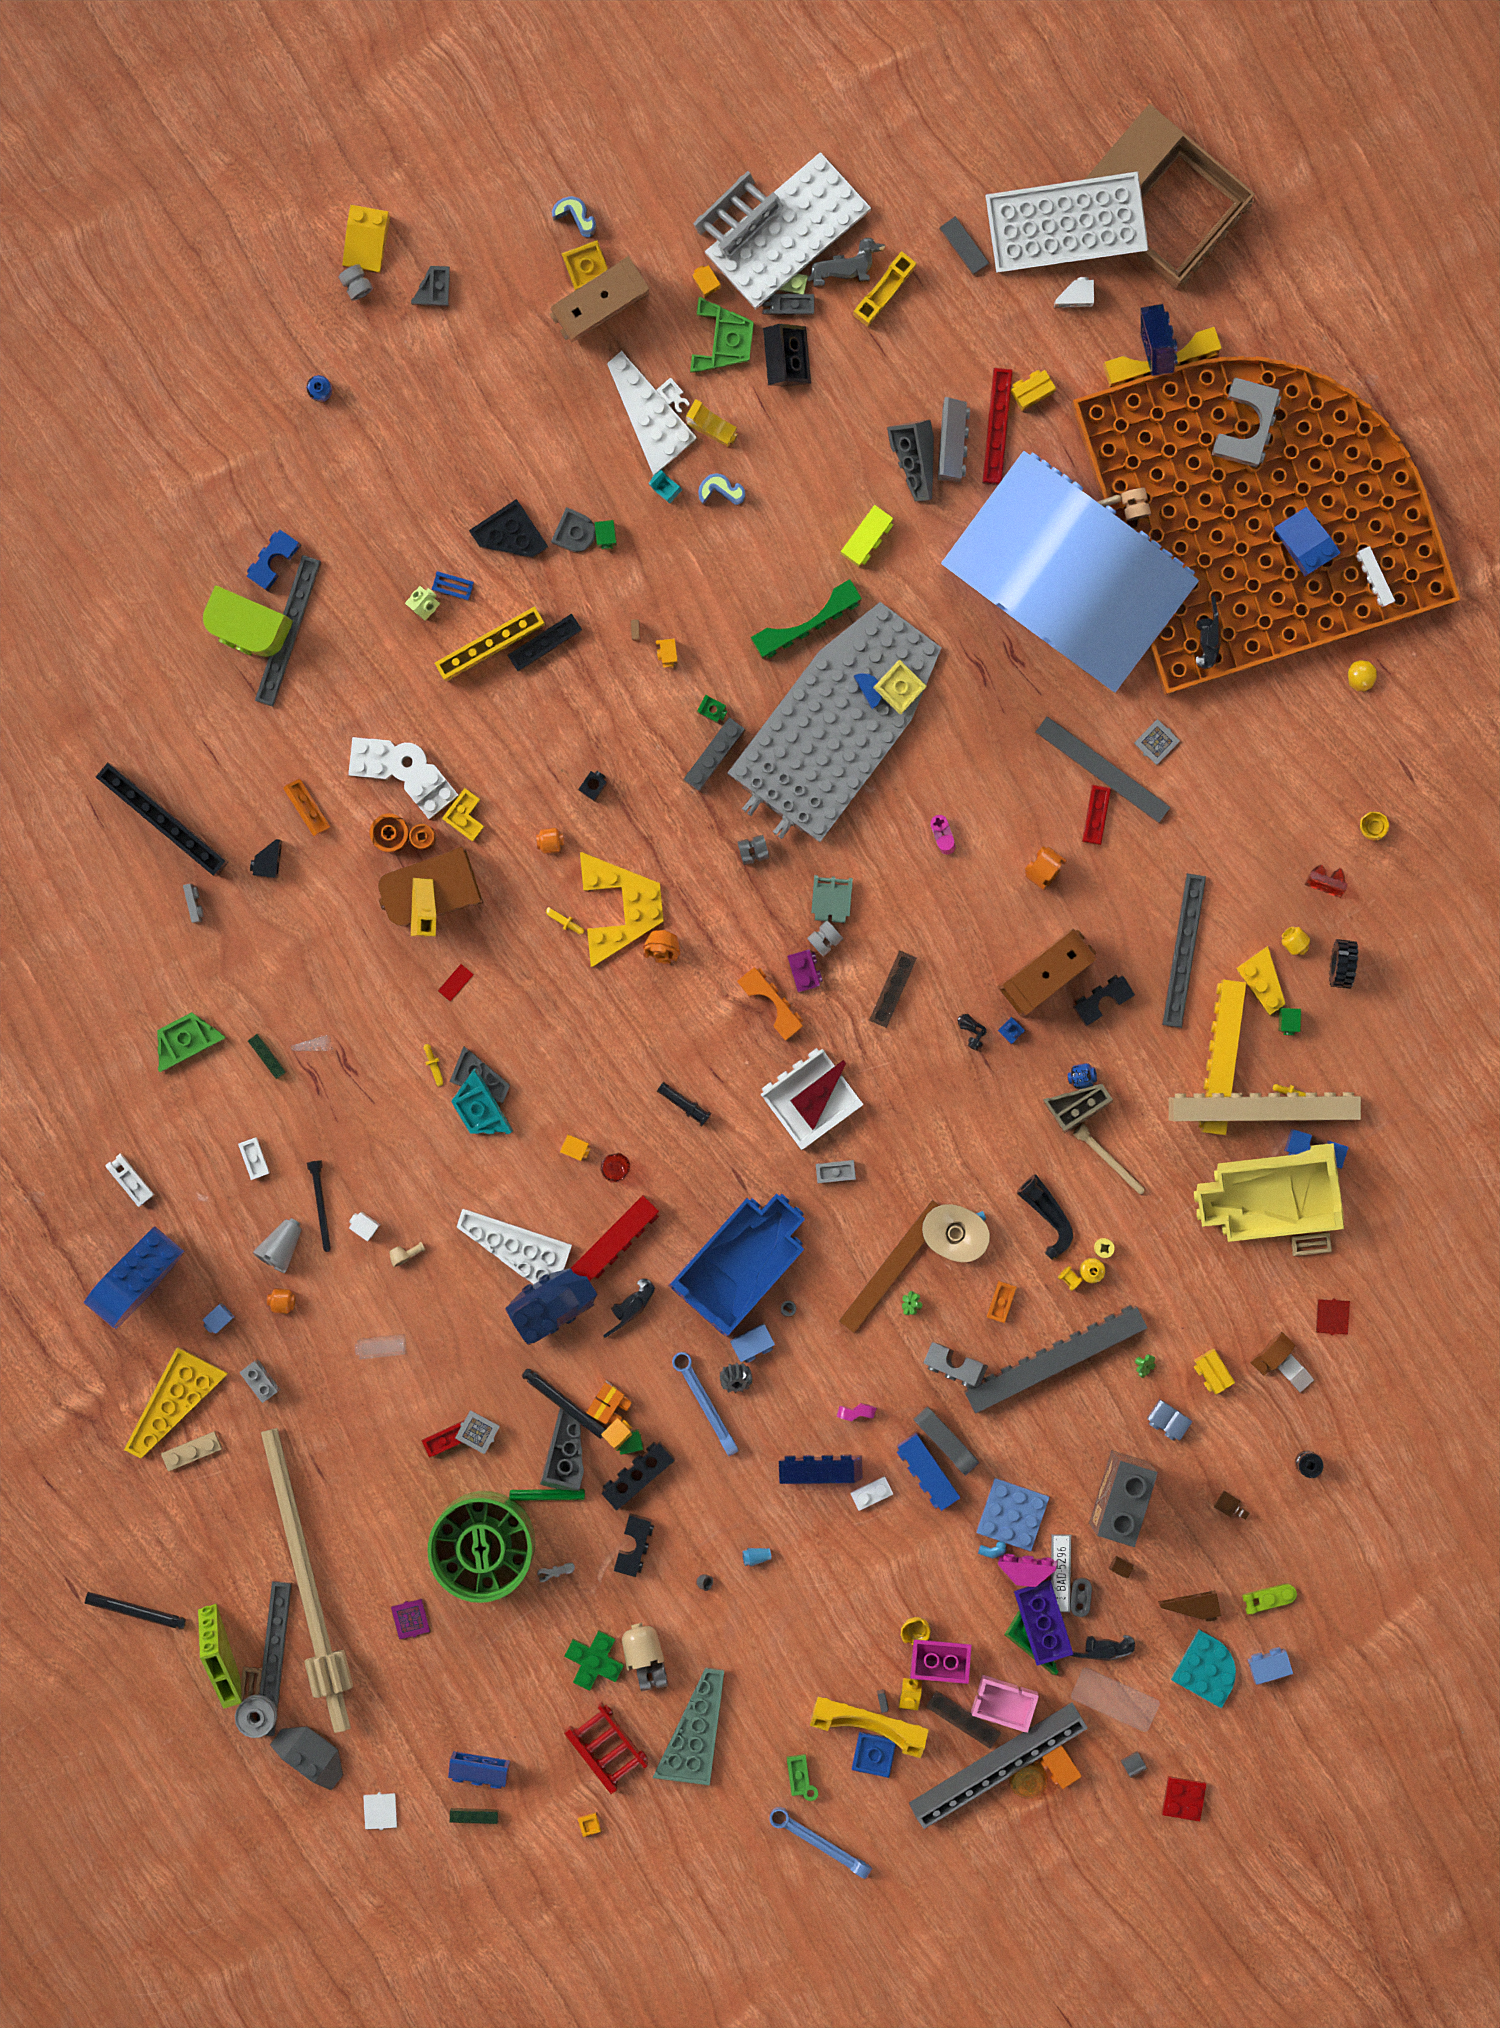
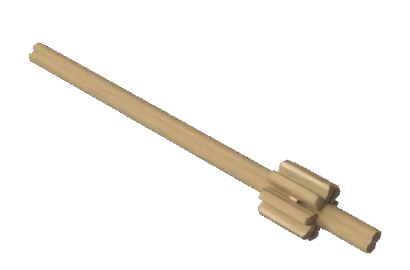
[261,1428,353,1733]

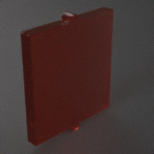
[1316,1298,1350,1336]

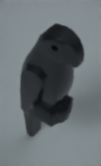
[1196,596,1221,669]
[603,1278,655,1338]
[1070,1635,1135,1661]

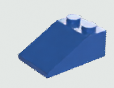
[1274,507,1341,576]

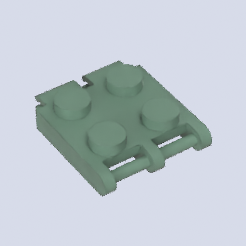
[811,875,853,923]

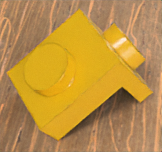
[899,1678,922,1711]

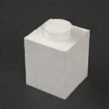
[349,1212,380,1241]

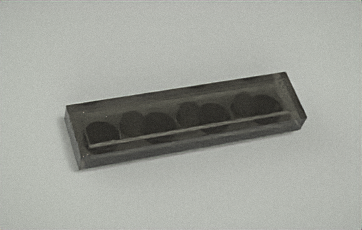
[869,950,917,1028]
[926,1690,1001,1749]

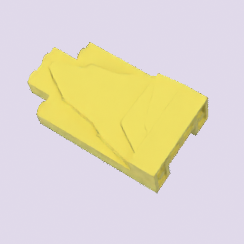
[1194,1143,1344,1242]

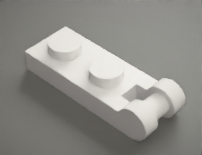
[105,1153,155,1207]

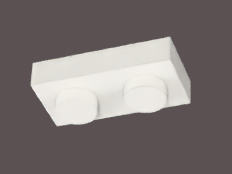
[238,1137,270,1180]
[850,1476,893,1511]

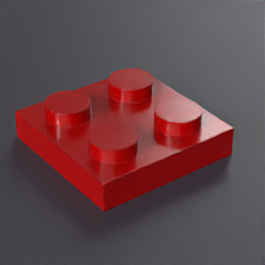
[1162,1776,1207,1822]

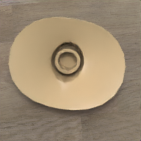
[922,1204,990,1262]

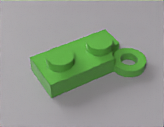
[787,1754,818,1801]

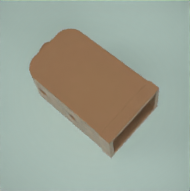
[550,256,649,342]

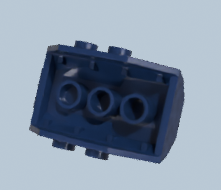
[505,1268,598,1345]

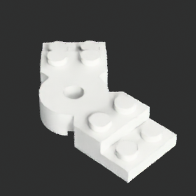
[349,737,459,820]

